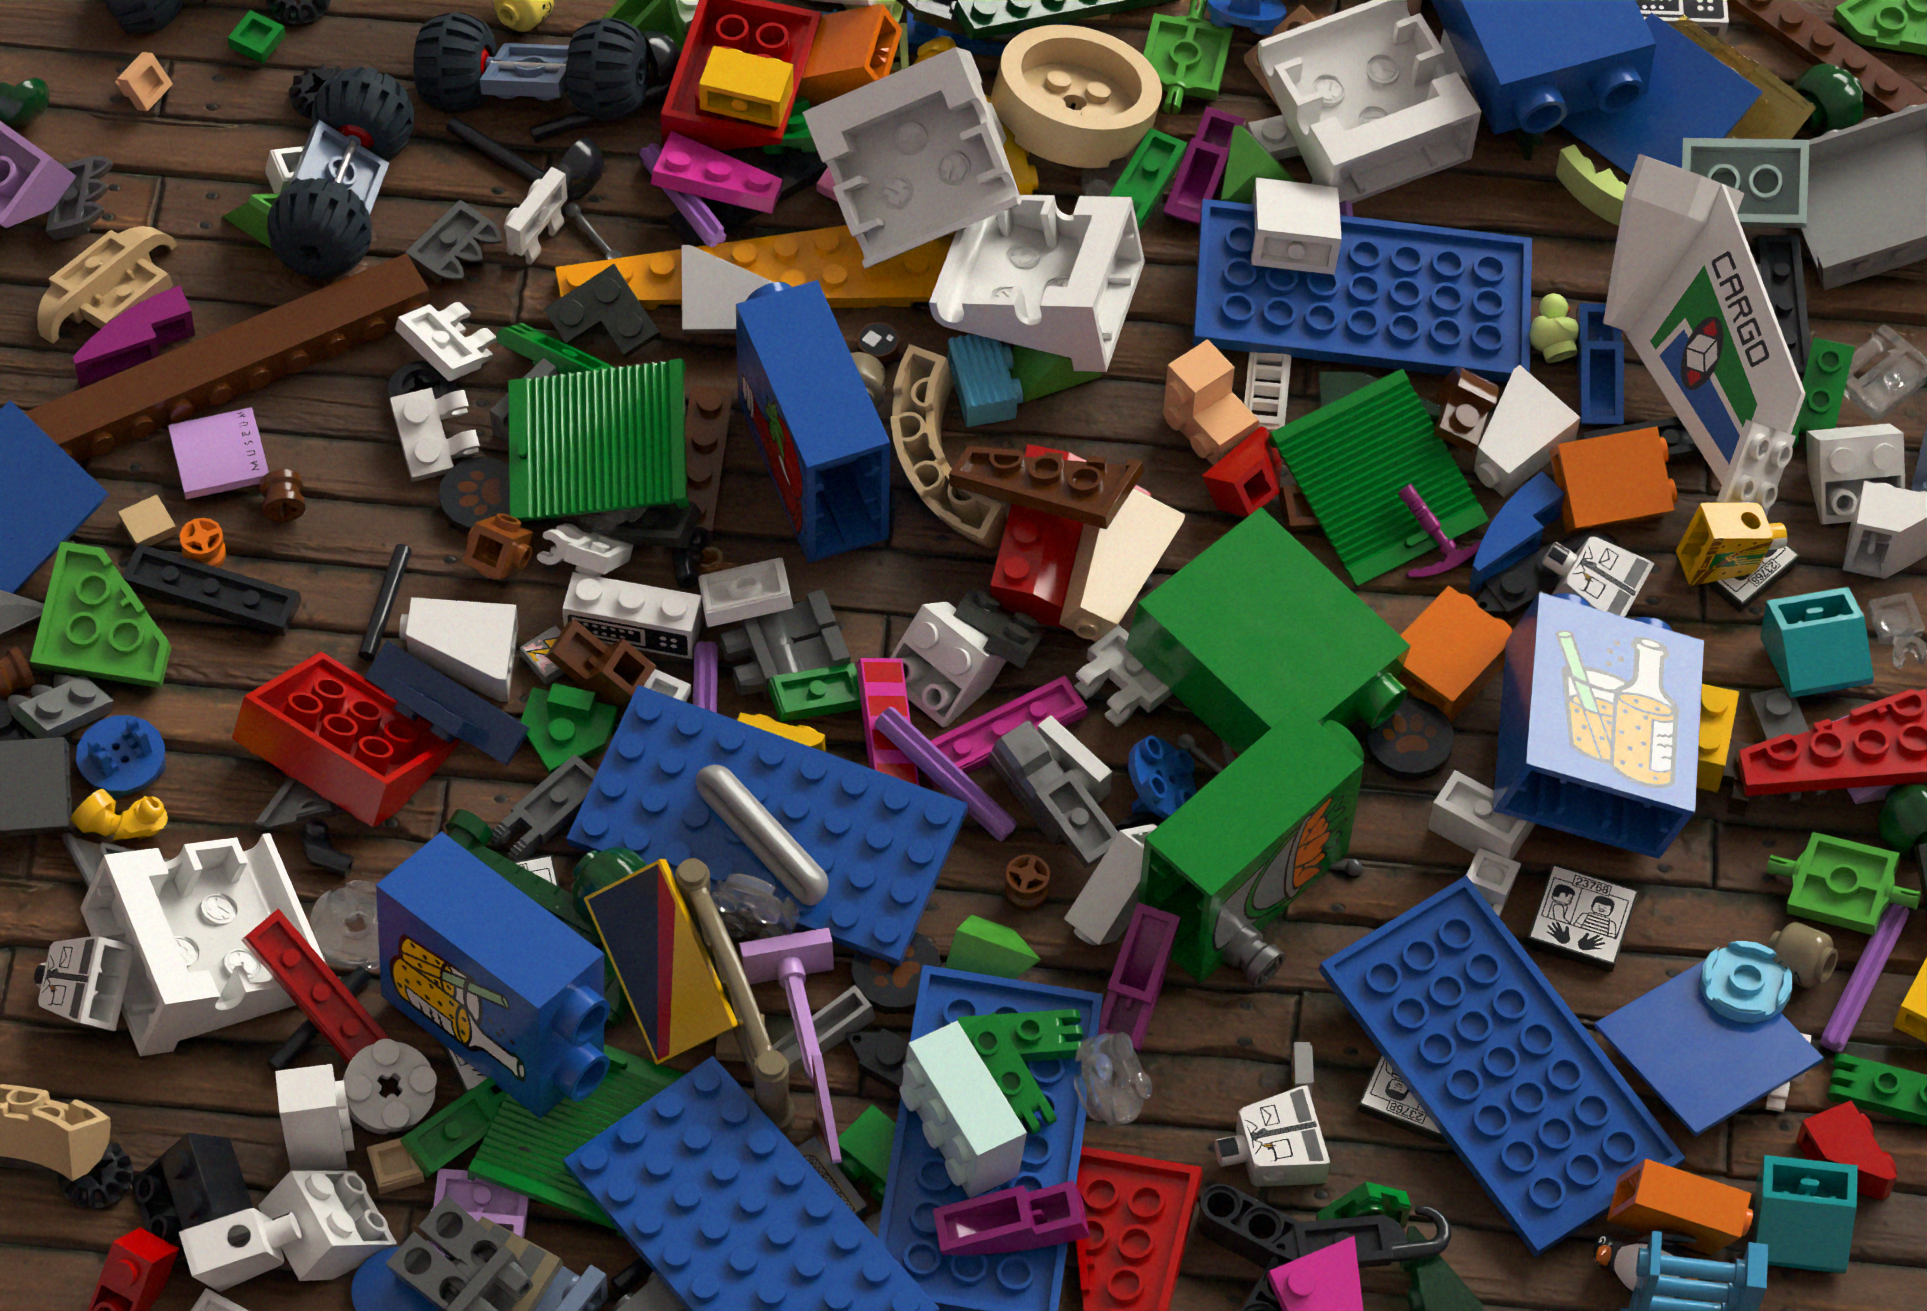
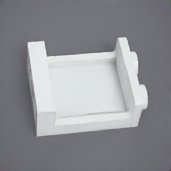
[1251,177,1342,275]

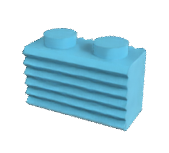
[947,334,1023,427]

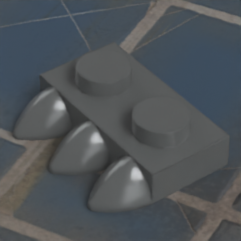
[45,156,113,241]
[405,200,501,283]
[8,674,113,739]

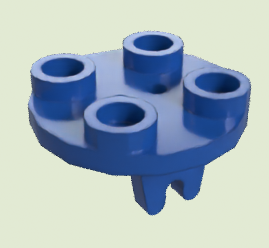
[1206,0,1287,35]
[76,715,166,800]
[1128,735,1197,820]

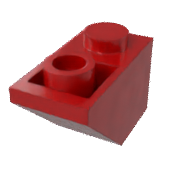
[1202,426,1282,517]
[1796,1100,1897,1200]
[87,1227,179,1311]

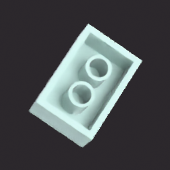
[1682,138,1809,228]
[900,1021,1027,1199]

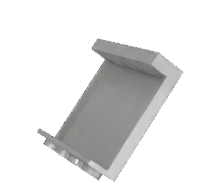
[1798,103,1927,291]

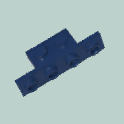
[364,640,530,766]

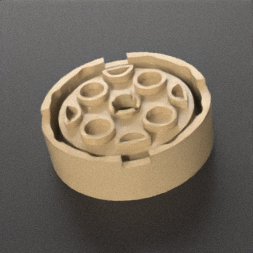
[991,25,1162,168]

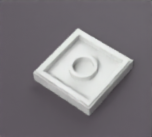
[698,558,794,627]

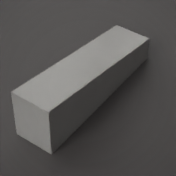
[772,985,876,1075]

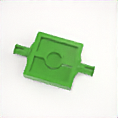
[1143,0,1233,115]
[1767,832,1921,935]

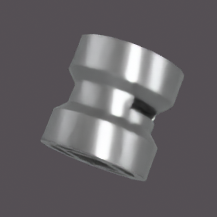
[1222,924,1286,988]

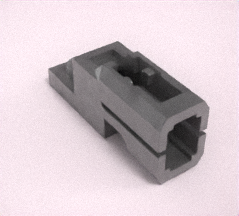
[988,721,1118,869]

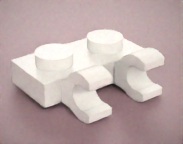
[504,167,567,265]
[395,302,497,381]
[390,388,480,482]
[537,523,633,577]
[1074,625,1173,727]

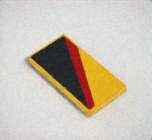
[584,859,739,1065]

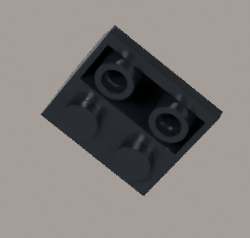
[131,1132,253,1259]

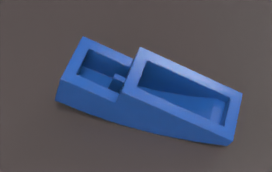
[1576,303,1624,426]
[1468,471,1565,594]

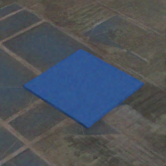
[1559,12,1763,177]
[0,400,110,594]
[1594,959,1824,1137]

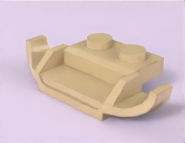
[37,226,178,344]

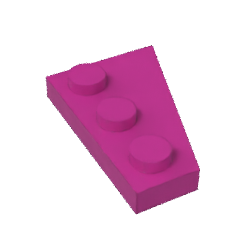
[651,131,783,214]
[1266,1236,1364,1311]

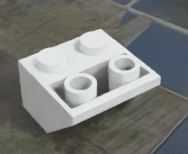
[1806,423,1905,524]
[1842,481,1927,579]
[890,602,1007,727]
[258,1171,397,1281]

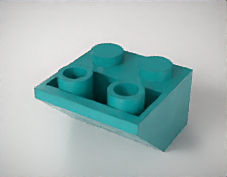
[1760,587,1874,698]
[1753,1155,1858,1274]

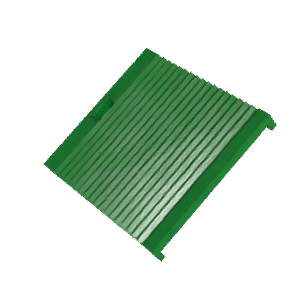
[508,358,689,522]
[1268,368,1489,588]
[467,1044,685,1237]

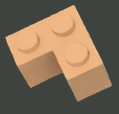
[1163,339,1259,466]

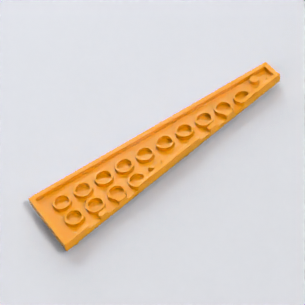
[555,225,956,310]

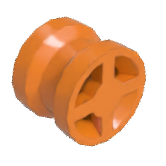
[179,518,226,568]

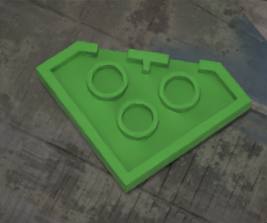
[1833,0,1927,56]
[30,541,171,688]

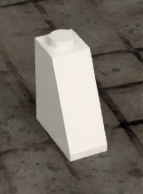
[682,245,774,334]
[1474,365,1581,497]
[399,597,518,702]
[1064,824,1157,945]

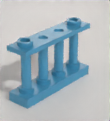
[1620,1231,1768,1311]

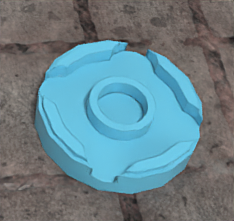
[1700,941,1792,1023]

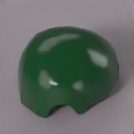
[0,77,50,127]

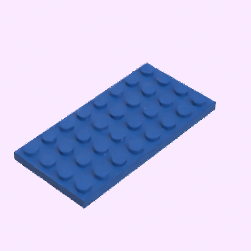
[1192,199,1532,382]
[567,685,968,967]
[1318,875,1685,1258]
[877,965,1103,1311]
[563,1056,940,1311]

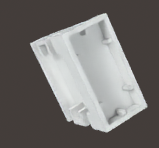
[1258,0,1481,204]
[802,47,1021,268]
[929,195,1145,372]
[80,833,325,1056]

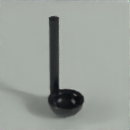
[529,31,681,143]
[446,117,604,202]

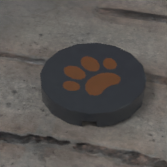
[439,457,510,535]
[1365,698,1454,781]
[851,932,942,1014]

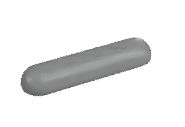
[696,765,829,906]

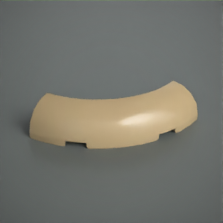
[891,344,1007,549]
[0,1084,111,1181]

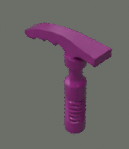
[1397,483,1481,578]

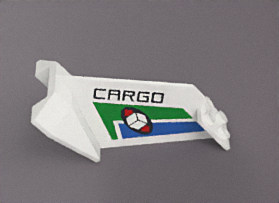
[1603,154,1805,517]

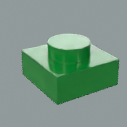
[227,10,286,64]

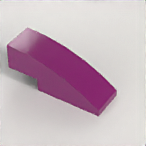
[1163,106,1247,226]
[72,285,196,388]
[1097,902,1181,1053]
[933,1180,1090,1255]

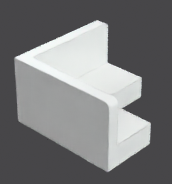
[1428,770,1536,860]

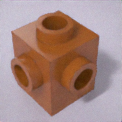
[462,513,533,580]

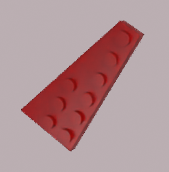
[1738,688,1927,796]
[1076,1146,1203,1311]

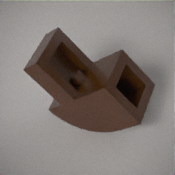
[1430,366,1498,453]
[545,619,656,707]

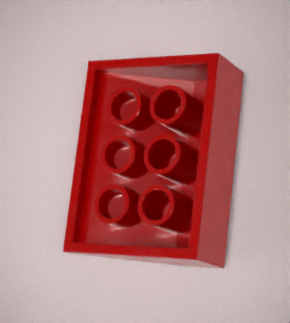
[661,0,822,151]
[990,444,1151,630]
[232,651,461,827]

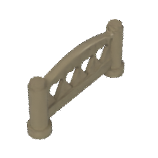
[675,858,795,1135]

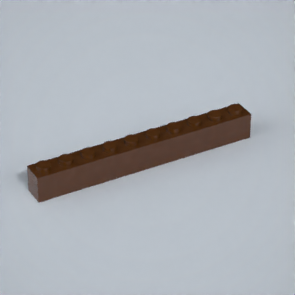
[24,253,430,463]

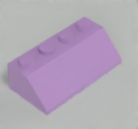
[0,121,76,228]

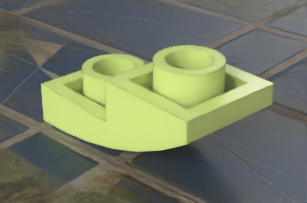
[1556,144,1627,226]

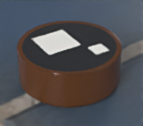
[857,322,899,365]

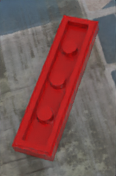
[241,908,390,1065]

